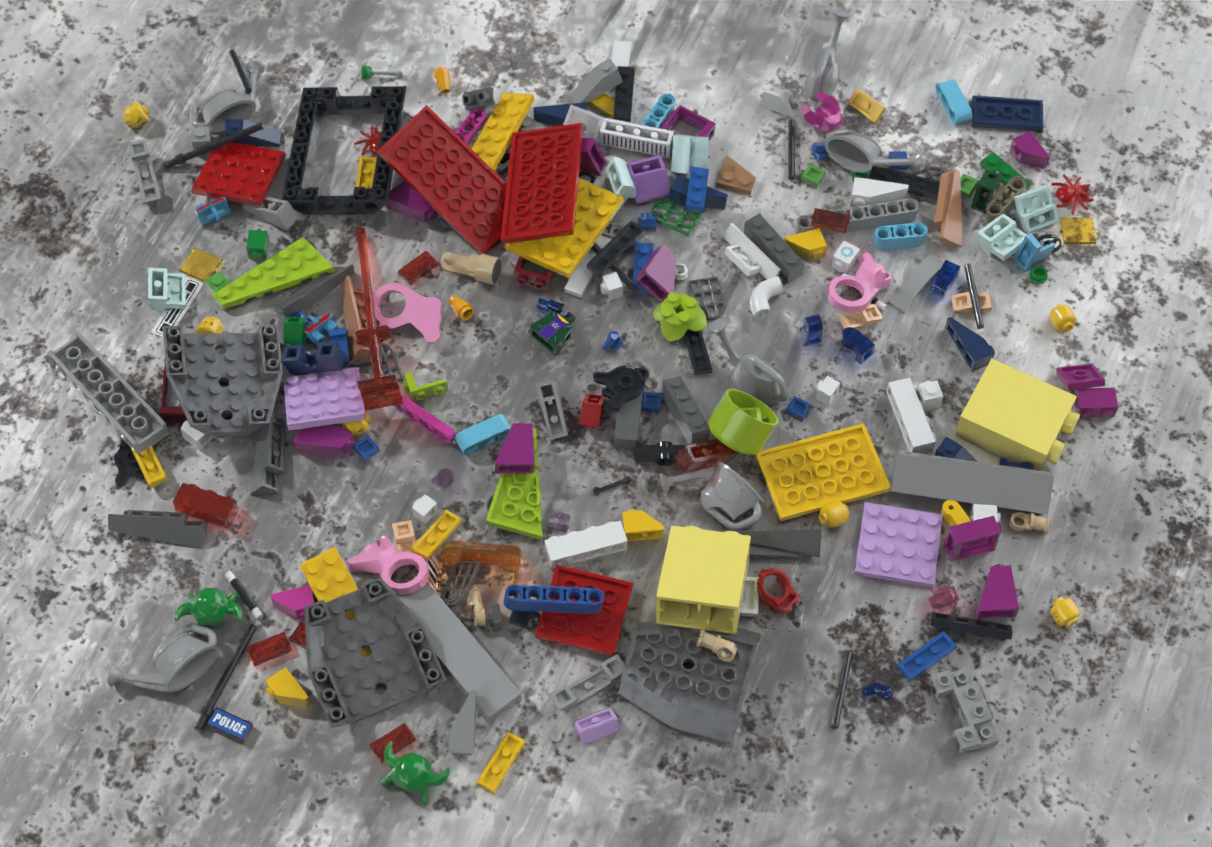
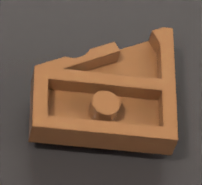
[716,156,756,196]

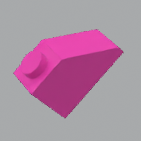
[270,585,314,619]

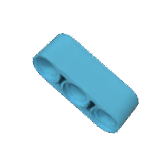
[936,79,973,125]
[642,93,675,129]
[873,223,927,250]
[455,414,511,455]

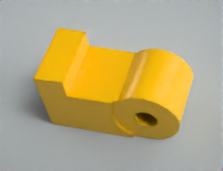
[941,500,971,526]

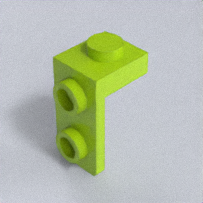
[402,372,448,402]

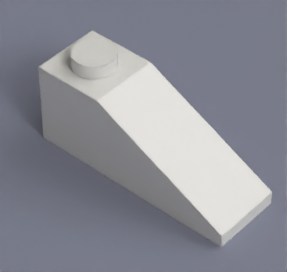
[850,177,909,206]

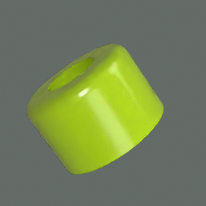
[708,389,779,455]

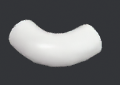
[749,276,783,320]

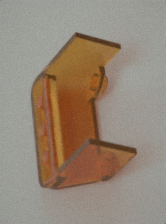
[436,541,523,599]

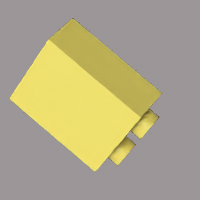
[955,359,1080,471]
[656,526,751,634]

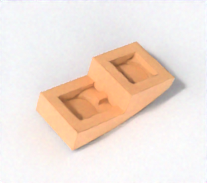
[951,292,992,314]
[839,304,883,332]
[392,520,416,553]

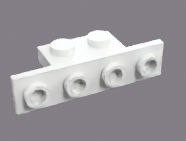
[723,223,781,279]

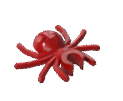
[354,126,381,156]
[1051,174,1094,215]

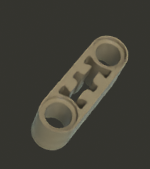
[987,176,1026,223]

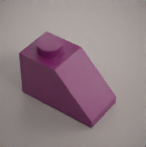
[1010,131,1049,169]

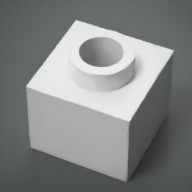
[600,272,623,301]
[815,376,840,406]
[412,494,438,525]

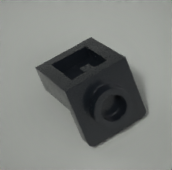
[509,610,541,630]

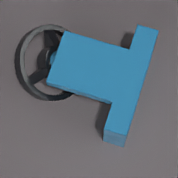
[1014,233,1062,272]

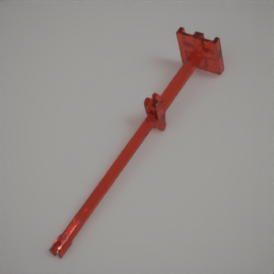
[355,227,403,411]

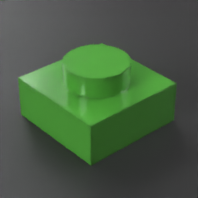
[801,164,826,188]
[960,173,979,197]
[205,271,230,293]

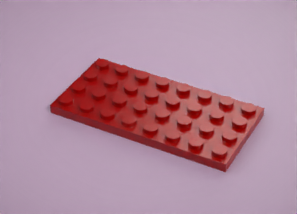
[377,105,507,255]
[501,123,583,244]

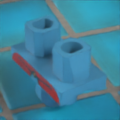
[195,197,231,226]
[303,312,338,346]

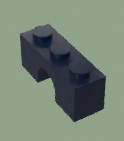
[281,342,346,375]

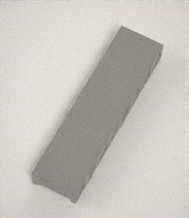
[47,331,170,455]
[891,450,1054,514]
[397,582,522,724]

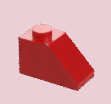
[580,393,606,429]

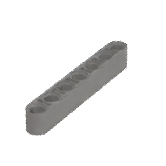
[795,198,919,236]

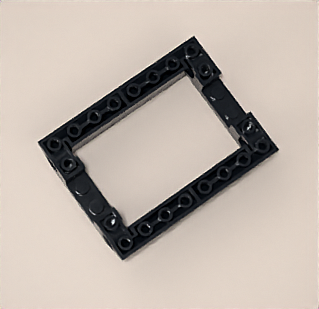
[281,86,407,215]

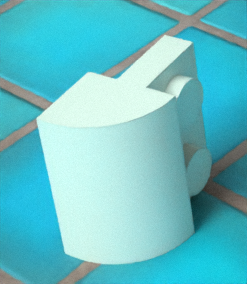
[671,135,709,173]
[604,157,636,209]
[1014,185,1059,233]
[977,214,1027,261]
[148,267,186,312]

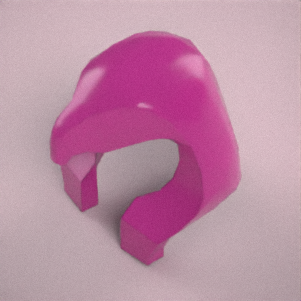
[800,90,842,133]

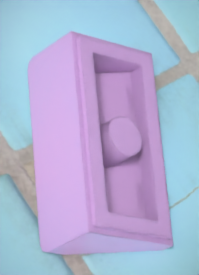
[573,708,620,744]

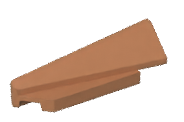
[934,170,963,247]
[340,276,376,362]

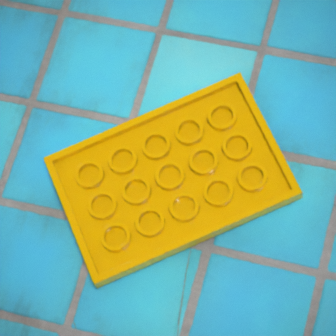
[505,178,624,278]
[755,423,891,522]

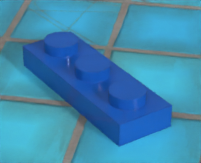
[685,166,709,213]
[633,242,654,293]
[896,631,957,682]

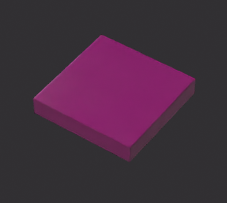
[1056,363,1105,390]

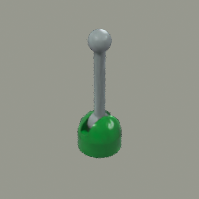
[361,66,404,80]

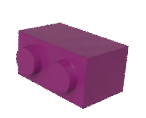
[1074,387,1118,419]

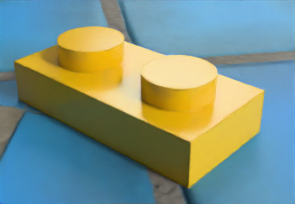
[848,88,886,123]

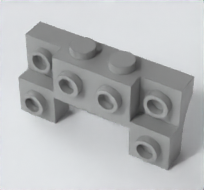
[929,668,999,754]

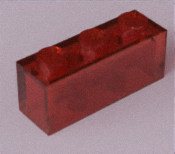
[675,439,739,474]
[173,483,239,529]

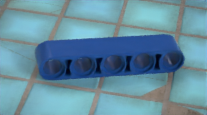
[504,585,604,614]

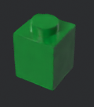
[246,230,269,260]
[283,317,305,346]

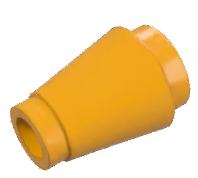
[433,67,451,94]
[449,295,474,321]

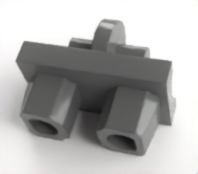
[462,87,496,110]

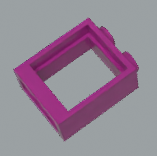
[660,105,716,141]
[944,516,1002,562]

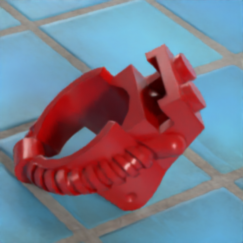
[756,568,800,614]

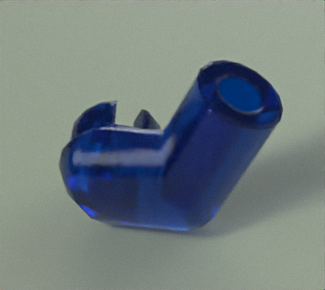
[862,682,893,700]

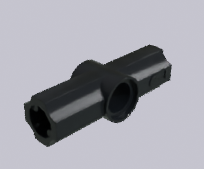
[635,441,694,466]

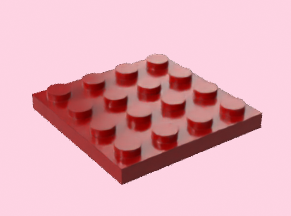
[192,142,286,206]
[535,564,634,657]

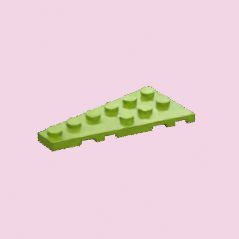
[212,237,335,310]
[485,428,543,540]

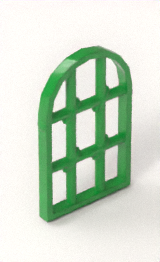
[651,199,701,236]

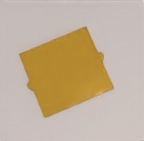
[1060,217,1096,244]
[179,247,223,282]

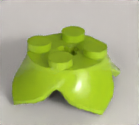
[653,292,707,342]

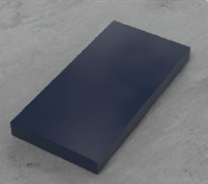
[972,95,1044,132]

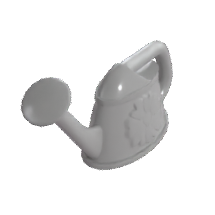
[805,9,851,102]
[190,60,265,135]
[825,129,922,173]
[708,319,789,406]
[659,461,764,531]
[108,624,219,692]

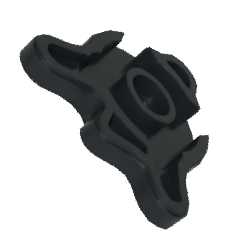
[593,365,649,411]
[114,439,163,487]

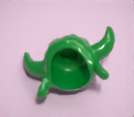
[174,588,243,626]
[381,741,451,805]

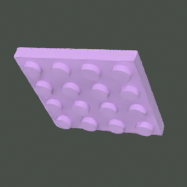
[283,367,366,431]
[854,502,943,588]

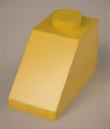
[784,228,827,260]
[622,509,664,542]
[265,667,311,707]

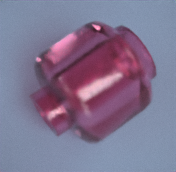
[928,583,960,613]

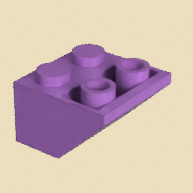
[626,155,670,204]

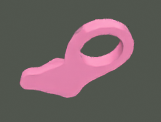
[827,252,891,313]
[371,283,443,343]
[347,535,429,595]

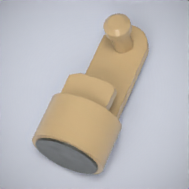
[441,252,501,285]

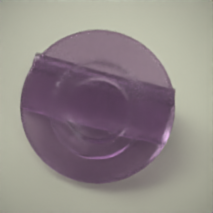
[431,467,454,488]
[548,512,570,533]

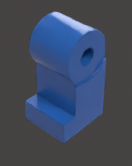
[328,327,350,364]

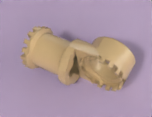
[1009,512,1051,534]
[465,586,486,627]
[696,629,737,662]

